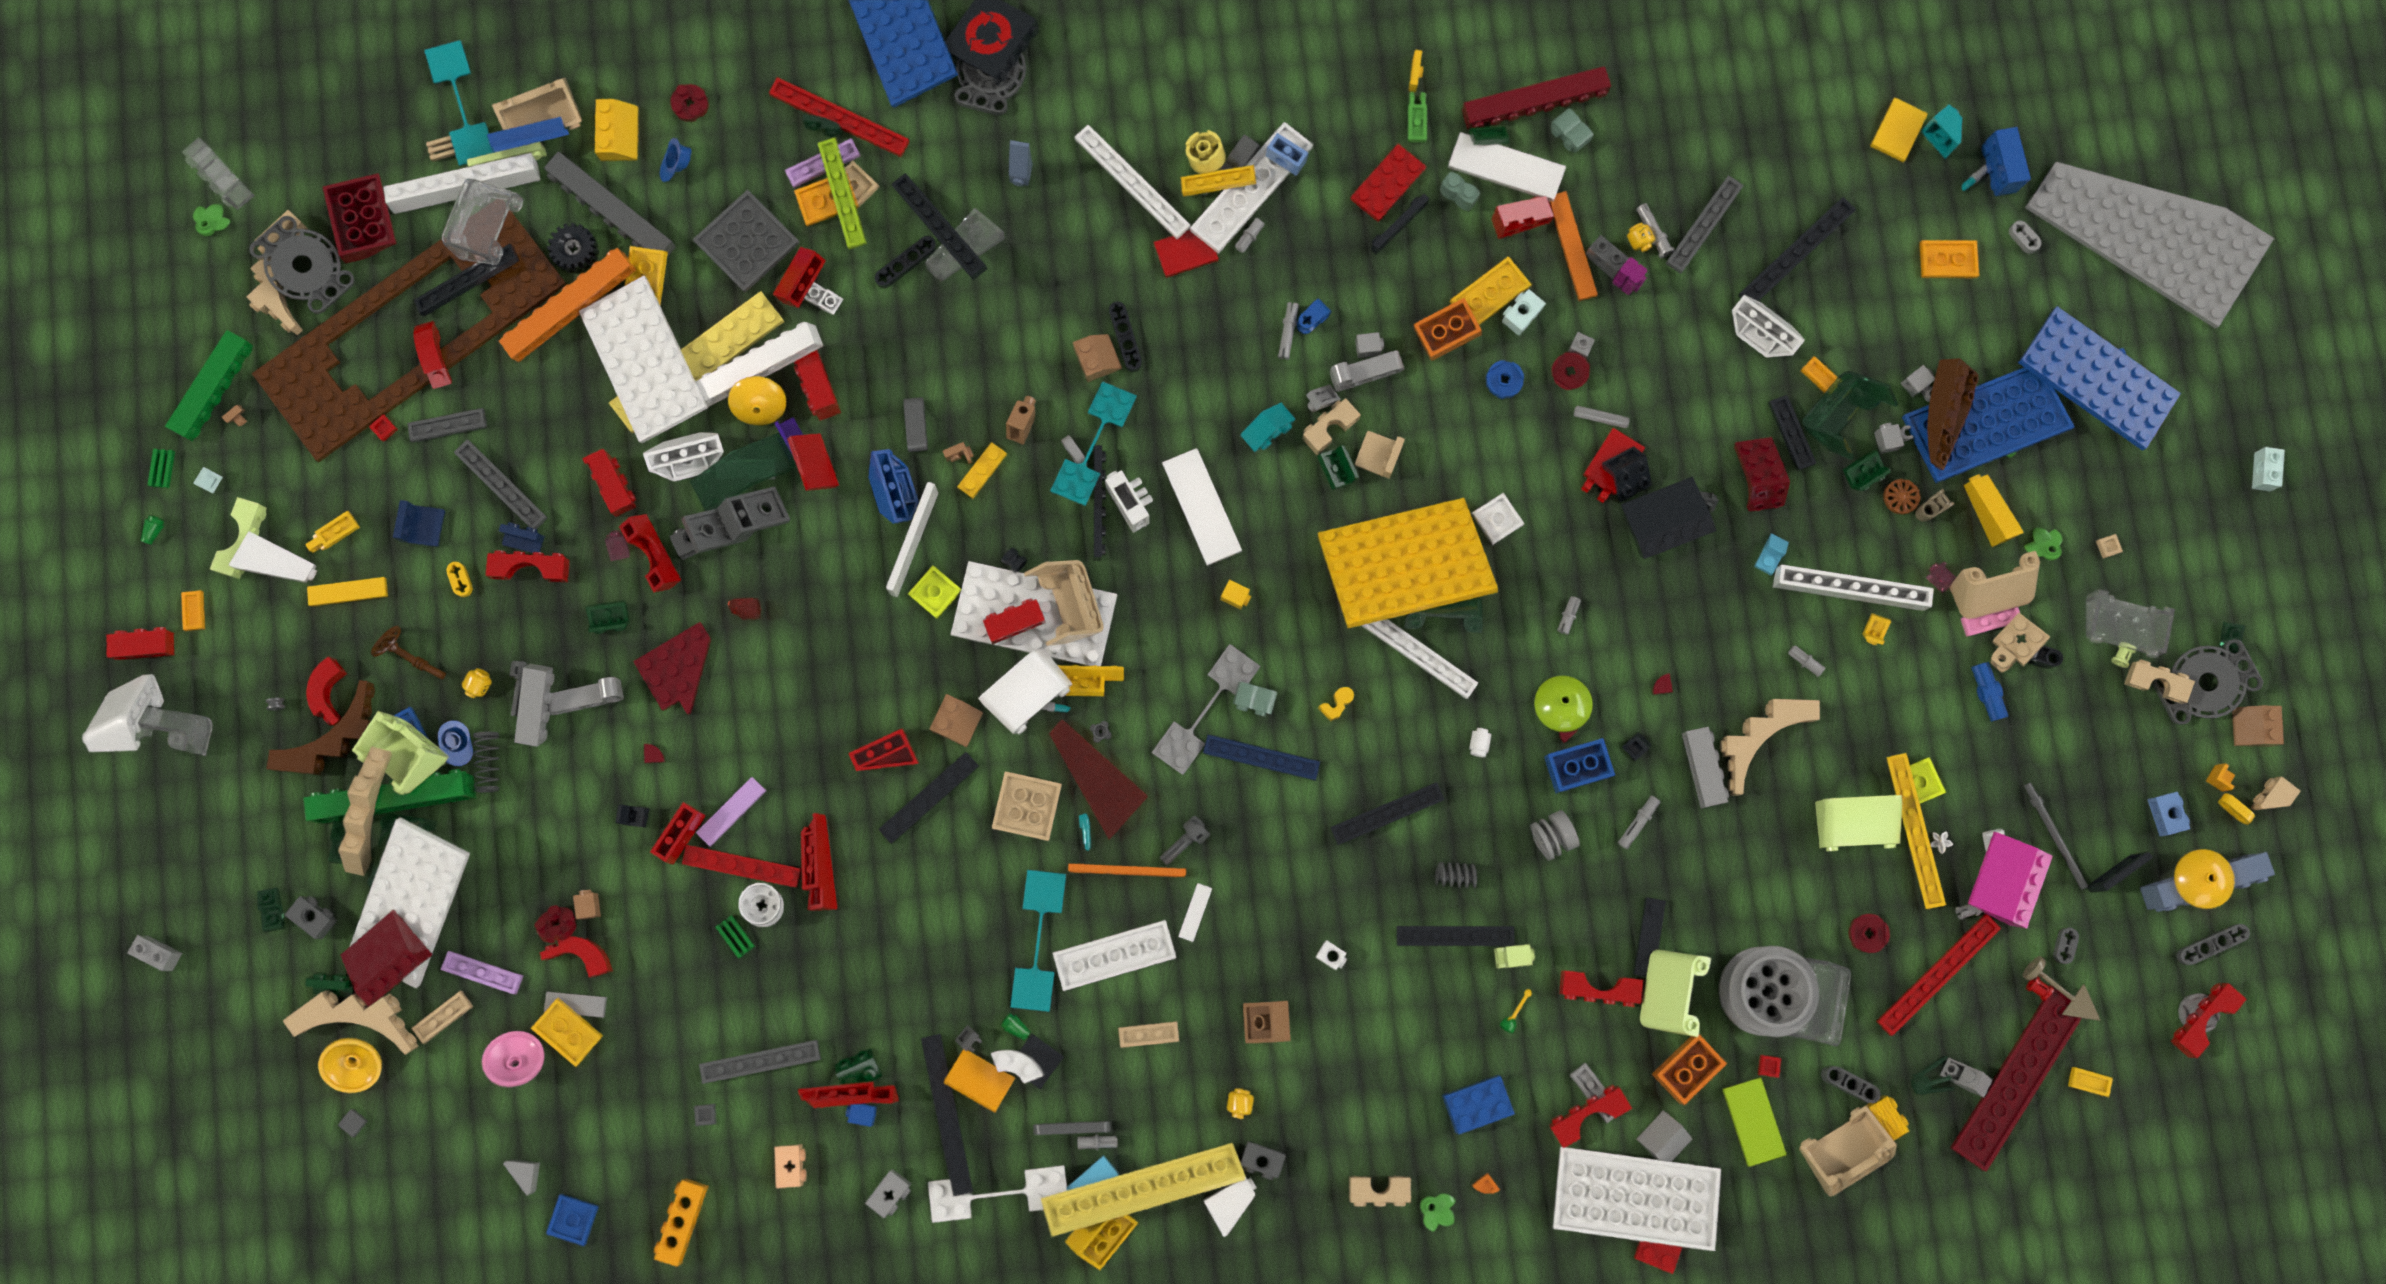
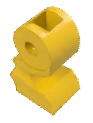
[1318,687,1354,721]

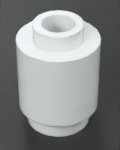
[1469,728,1491,757]

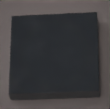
[1019,1033,1064,1089]

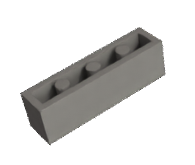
[514,664,554,746]
[1682,727,1729,809]

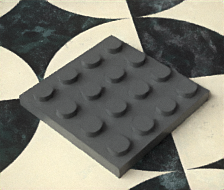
[693,190,799,293]

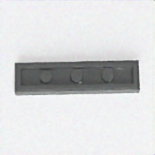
[407,408,487,443]

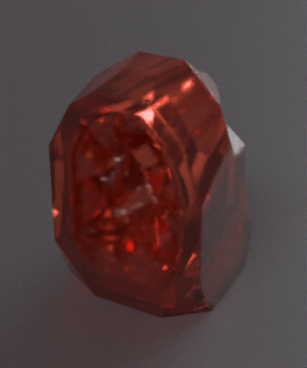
[728,598,761,620]

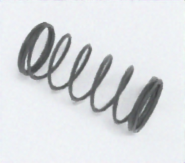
[473,732,500,792]

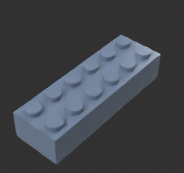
[2140,852,2275,912]

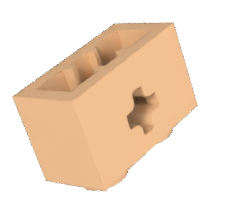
[775,1144,807,1188]

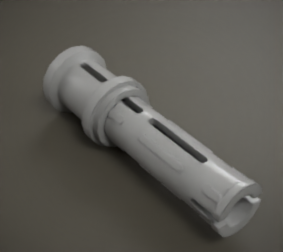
[1636,203,1675,258]

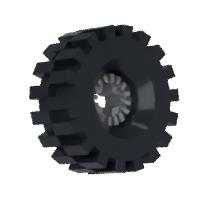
[547,223,599,274]

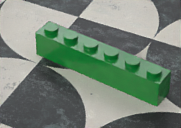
[165,330,254,442]

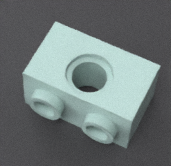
[1502,289,1546,336]
[2252,447,2284,491]

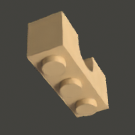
[1302,398,1361,455]
[2124,660,2195,704]
[1349,1176,1411,1206]

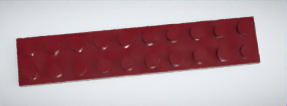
[1950,987,2082,1172]

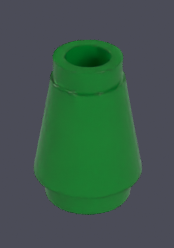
[140,515,164,545]
[1000,1013,1031,1041]

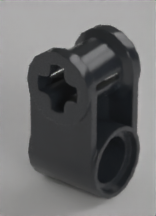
[2028,645,2064,669]

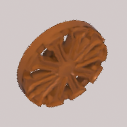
[1883,479,1920,515]

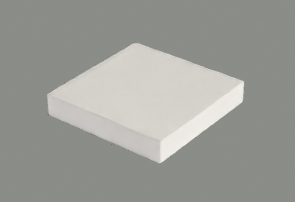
[1471,493,1524,545]

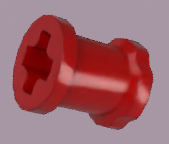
[2026,976,2054,1001]

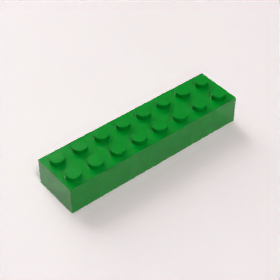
[303,769,476,824]

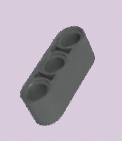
[904,397,928,452]
[1821,1066,1880,1103]

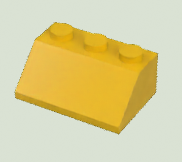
[595,99,638,161]
[1065,1214,1138,1270]

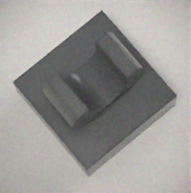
[955,1025,982,1052]

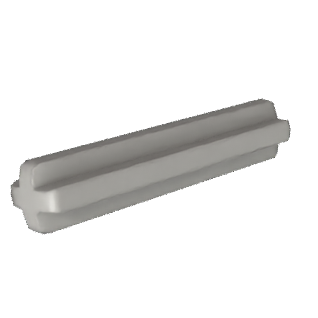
[1574,406,1629,428]

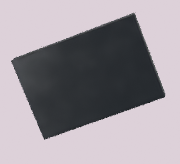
[2087,852,2153,893]

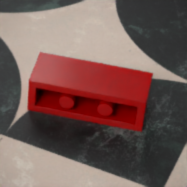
[773,247,826,308]
[983,598,1046,645]
[107,627,174,660]
[650,802,706,865]

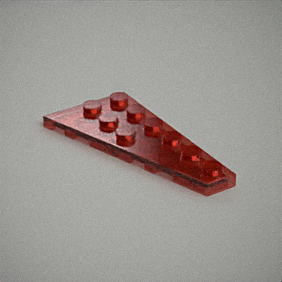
[1049,720,1148,840]

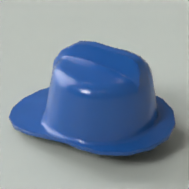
[660,138,692,182]
[438,721,473,766]

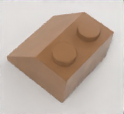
[1073,334,1122,382]
[930,694,983,748]
[2232,705,2284,747]
[1243,1001,1290,1043]

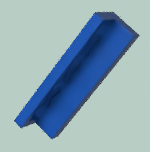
[487,117,569,153]

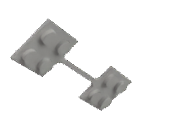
[1152,644,1261,775]

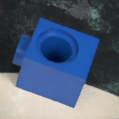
[846,1103,878,1127]

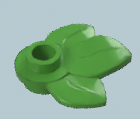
[193,204,231,236]
[2024,528,2062,560]
[1420,1193,1456,1232]

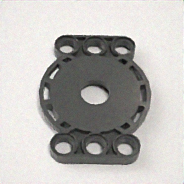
[955,53,1026,116]
[250,216,355,314]
[2152,639,2263,725]

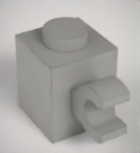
[1901,365,1935,402]
[1874,423,1913,454]

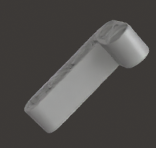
[1329,351,1405,392]
[548,677,624,715]

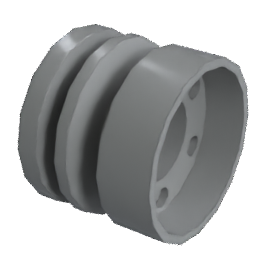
[1530,810,1580,861]

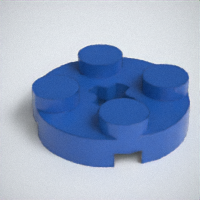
[1485,360,1524,399]

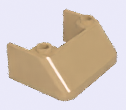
[1024,560,1104,646]

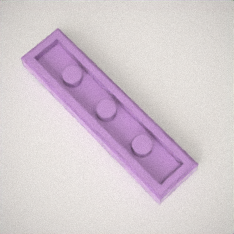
[785,138,860,188]
[696,777,766,847]
[441,951,523,995]

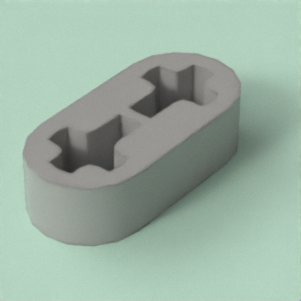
[2009,221,2041,253]
[1061,435,1089,466]

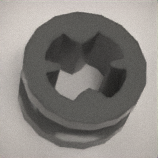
[266,698,285,711]

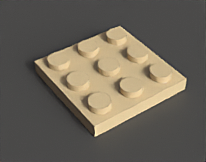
[992,771,1062,841]

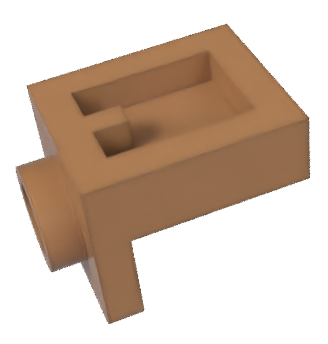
[943,442,973,464]

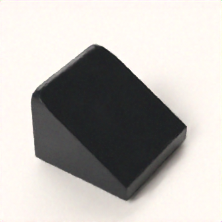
[1622,732,1651,761]

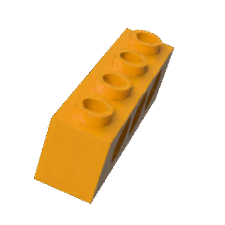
[654,1179,708,1267]

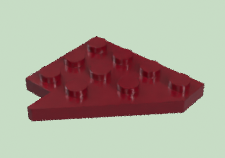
[633,622,711,715]

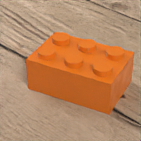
[1414,298,1482,361]
[1652,1034,1727,1105]

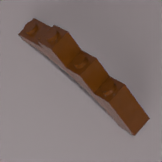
[266,680,375,775]

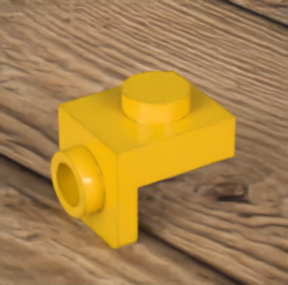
[1862,613,1891,645]

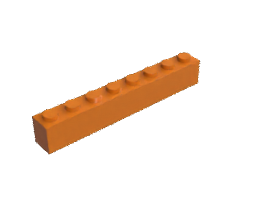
[499,248,637,362]

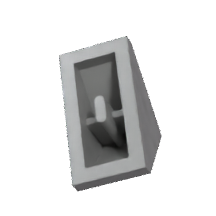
[503,1160,540,1195]

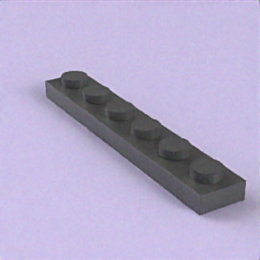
[1666,175,1744,274]
[454,439,548,529]
[699,1040,821,1084]

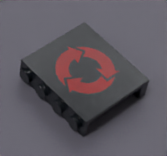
[945,0,1039,86]

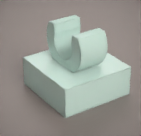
[193,467,223,493]

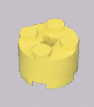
[1186,130,1226,174]

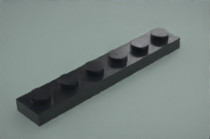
[414,243,520,317]
[1094,445,1106,561]
[878,752,979,844]
[1330,782,1445,845]
[1396,926,1515,946]

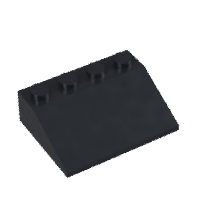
[1620,476,1717,559]

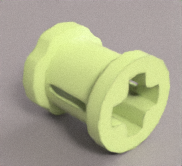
[2111,643,2136,668]

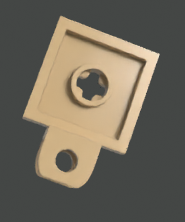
[1991,613,2050,673]

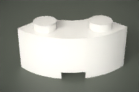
[991,1050,1044,1083]

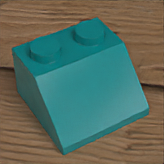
[1921,104,1962,159]

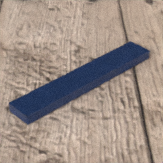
[1203,735,1320,781]

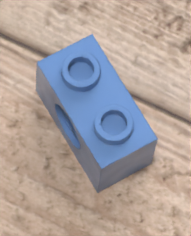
[1266,133,1308,176]
[2147,792,2190,836]

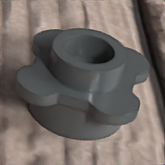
[1090,721,1111,743]

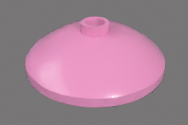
[482,1031,544,1087]

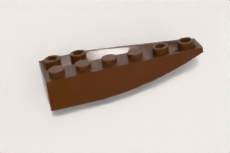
[1927,358,1979,470]

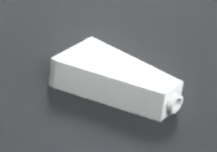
[229,531,317,583]

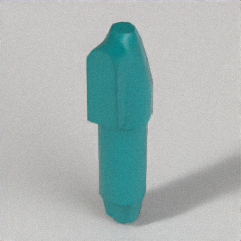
[1079,814,1091,851]

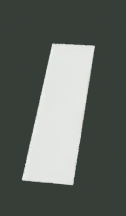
[1178,883,1212,942]

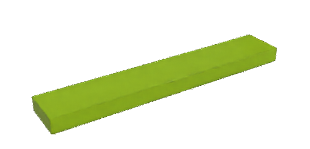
[818,138,867,250]

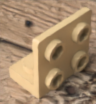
[1355,431,1405,479]

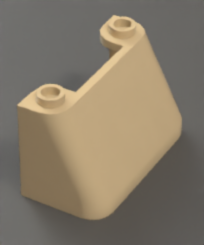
[492,78,582,130]
[1949,551,2040,619]
[1800,1106,1897,1197]

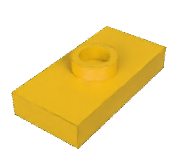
[1409,50,1423,93]

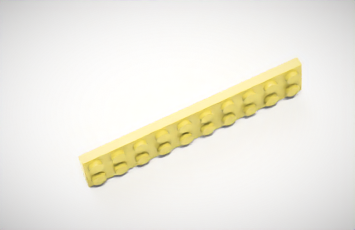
[609,291,784,434]
[1041,1143,1245,1237]

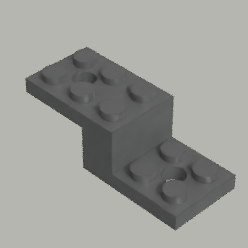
[681,487,790,554]

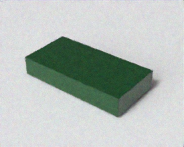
[1469,127,1510,145]

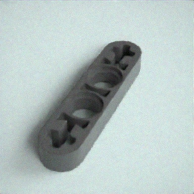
[2177,924,2250,965]
[1033,1121,1111,1135]

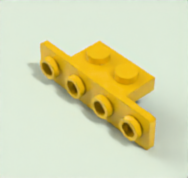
[1058,665,1124,696]

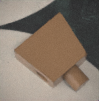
[1006,396,1036,445]

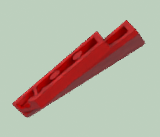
[801,813,837,911]
[798,1082,899,1108]

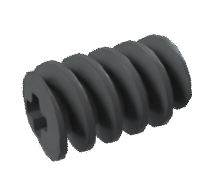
[1435,862,1477,889]

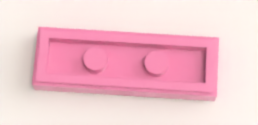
[1961,607,2020,637]

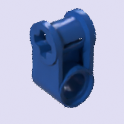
[1297,298,1332,334]

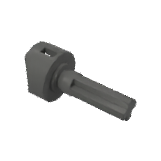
[509,661,528,716]
[1160,816,1210,865]

